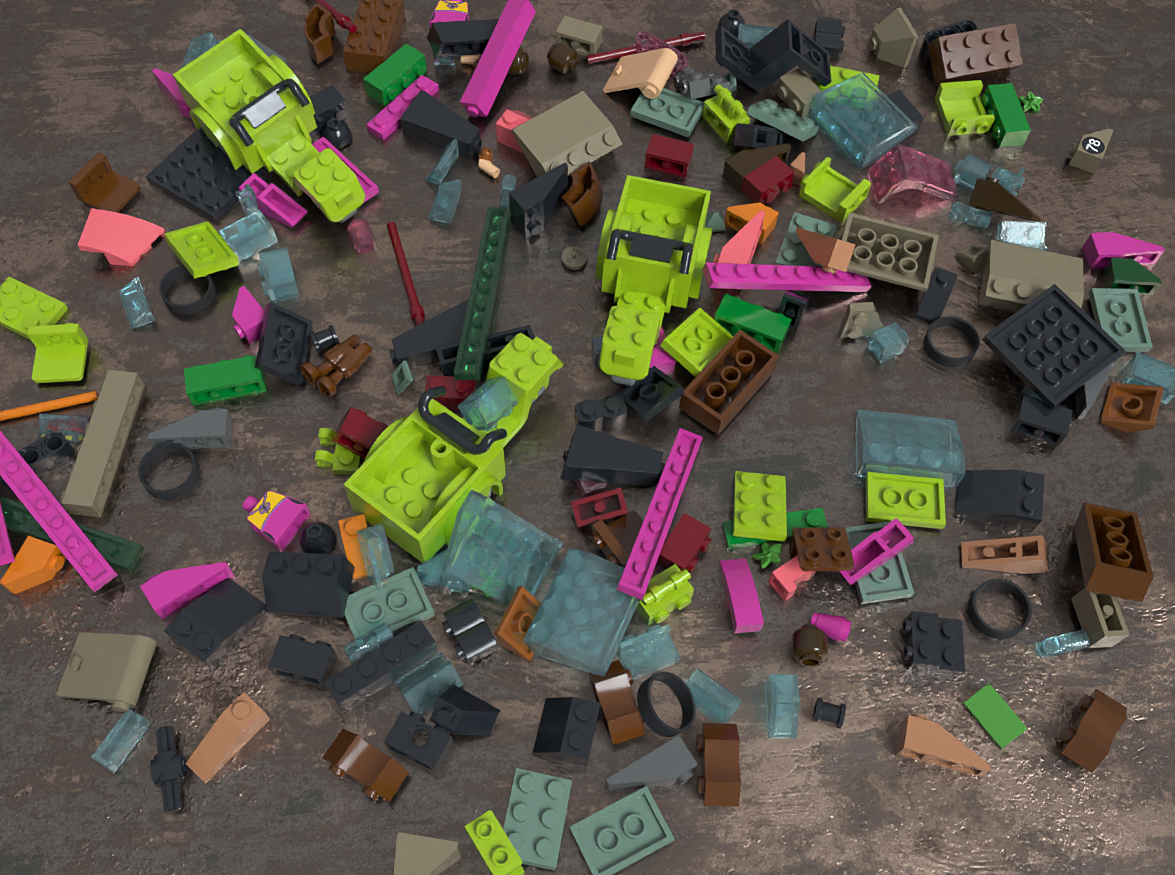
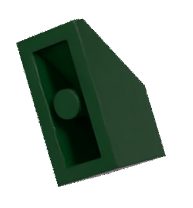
[1102,258,1161,296]

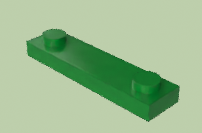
[722,508,828,549]

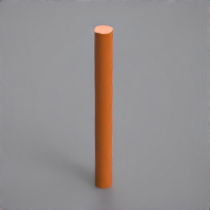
[0,390,99,421]

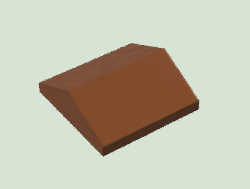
[1101,382,1164,433]
[494,586,553,661]

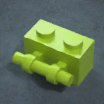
[702,84,750,143]
[630,564,694,626]

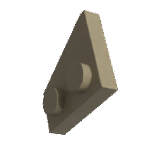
[839,302,886,338]

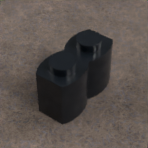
[813,16,845,59]
[574,395,627,432]
[441,599,498,665]

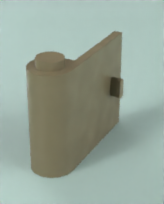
[56,632,157,712]

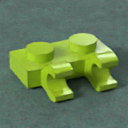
[315,428,361,475]

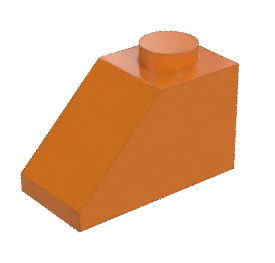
[724,203,779,244]
[338,514,379,580]
[0,536,66,594]

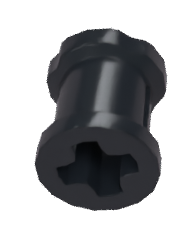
[309,325,340,353]
[812,697,846,729]

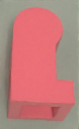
[768,556,816,601]

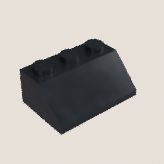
[262,552,355,618]

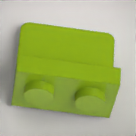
[27,323,88,383]

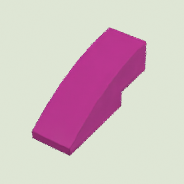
[239,173,308,228]
[839,518,914,585]
[719,558,764,634]

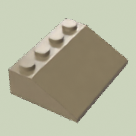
[511,91,622,177]
[841,212,939,292]
[978,240,1084,313]

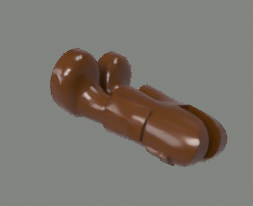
[299,334,373,398]

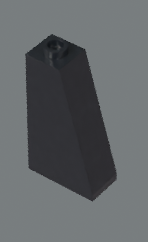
[400,90,482,159]
[389,300,481,369]
[560,425,665,486]

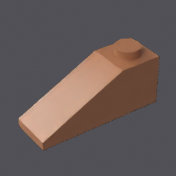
[796,227,855,274]
[961,535,1050,574]
[185,692,270,784]
[897,714,990,777]

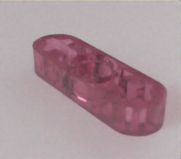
[634,31,688,74]

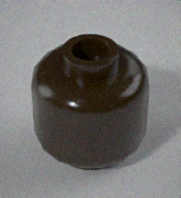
[547,42,579,74]
[507,47,529,75]
[792,624,828,667]

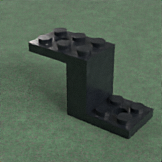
[715,19,831,93]

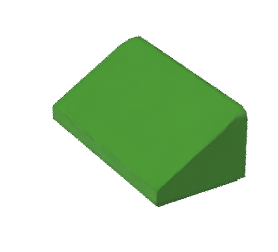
[963,684,1027,749]

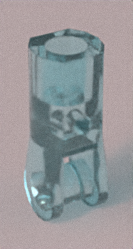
[498,175,516,215]
[235,184,261,222]
[949,202,992,229]
[344,622,395,664]
[1036,630,1090,658]

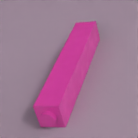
[460,0,536,117]

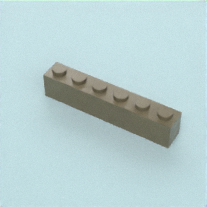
[61,370,145,517]

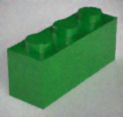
[363,43,427,106]
[981,83,1031,147]
[714,294,791,353]
[184,355,267,406]

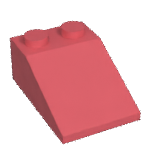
[713,211,765,290]

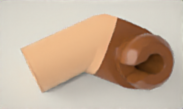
[461,54,482,69]
[478,148,500,178]

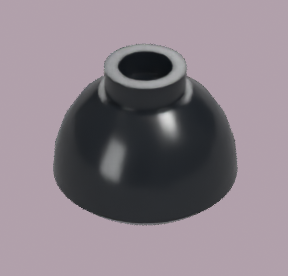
[718,9,746,37]
[322,118,352,148]
[300,522,337,554]

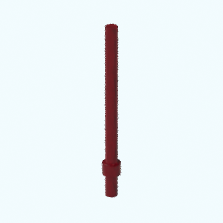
[312,0,357,33]
[586,31,705,64]
[387,222,425,326]

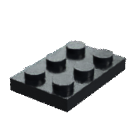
[255,302,313,386]

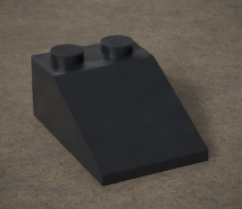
[509,162,568,239]
[954,470,1044,533]
[164,577,267,672]

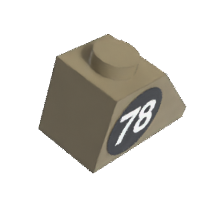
[1069,128,1113,174]

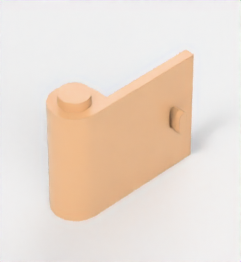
[603,48,678,99]

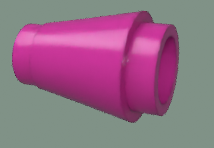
[810,612,852,642]

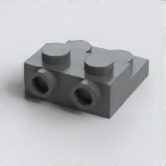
[673,67,731,99]

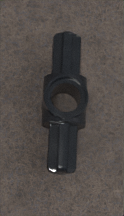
[150,726,187,813]

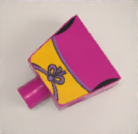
[429,0,469,27]
[242,491,311,552]

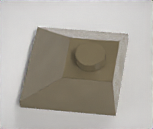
[868,7,918,68]
[393,832,462,875]

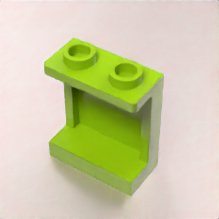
[935,80,995,136]
[799,157,872,223]
[464,810,525,875]

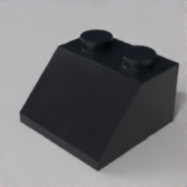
[532,697,601,767]

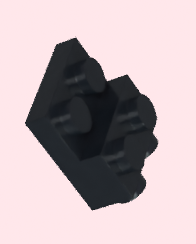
[616,366,685,422]
[902,611,965,675]

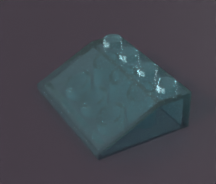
[808,72,917,169]
[856,409,965,487]
[442,489,563,605]
[523,548,640,677]

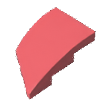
[78,208,165,266]

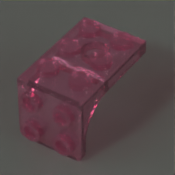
[869,143,959,204]

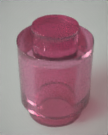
[347,219,376,254]

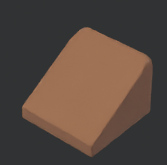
[790,152,805,186]

